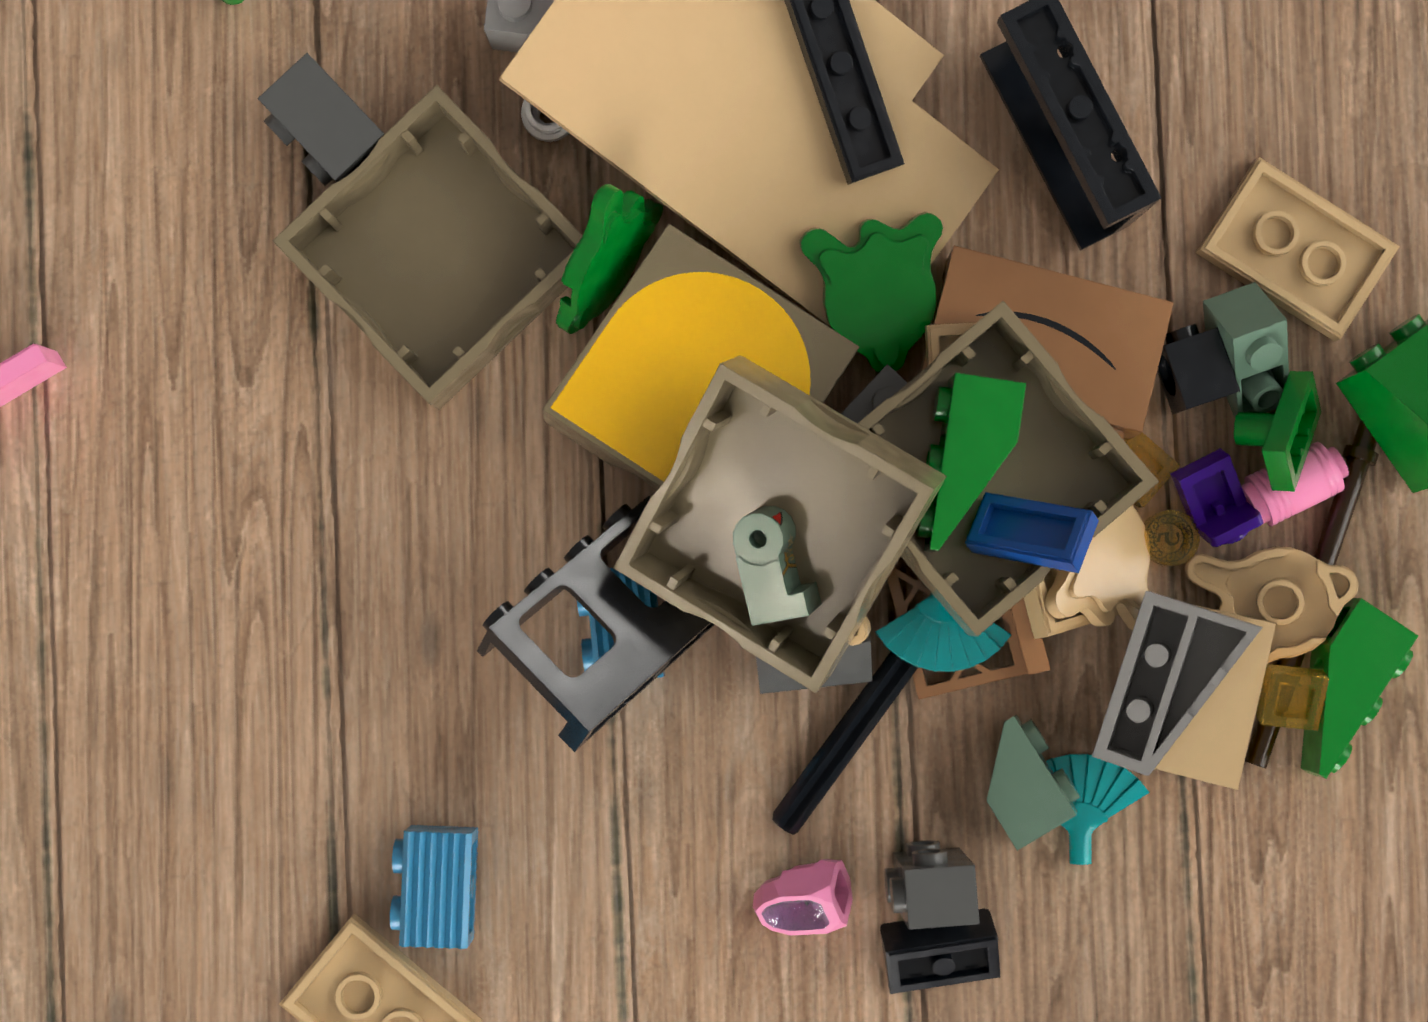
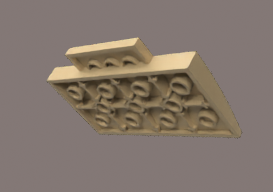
[499,0,999,329]

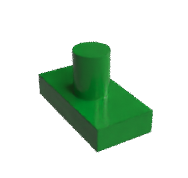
[1234,371,1322,492]

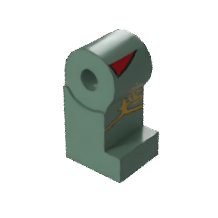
[733,506,822,626]

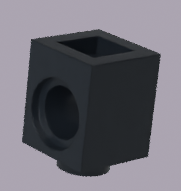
[1157,324,1240,415]

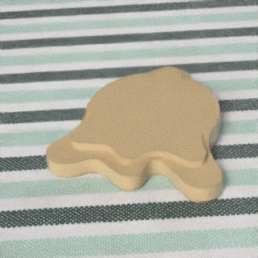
[1045,505,1150,631]
[1185,546,1359,664]

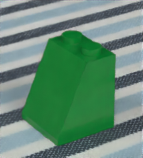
[1336,314,1428,493]

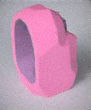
[753,859,853,936]

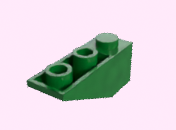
[916,373,1026,552]
[1301,598,1418,779]

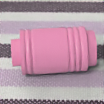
[1241,442,1349,526]

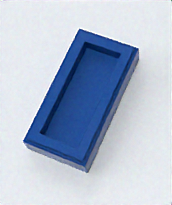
[965,492,1099,573]

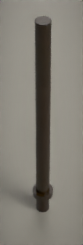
[1245,419,1379,769]

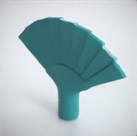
[875,593,1012,672]
[1046,754,1150,865]

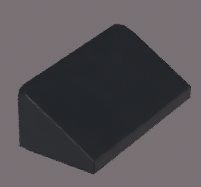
[880,908,1000,994]

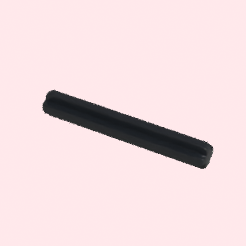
[772,651,918,835]

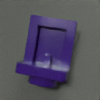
[1170,448,1264,547]

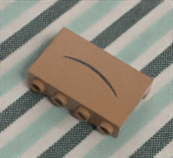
[917,245,1174,440]

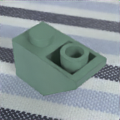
[1203,282,1289,418]
[986,715,1080,851]

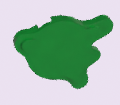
[556,184,663,334]
[800,212,943,372]

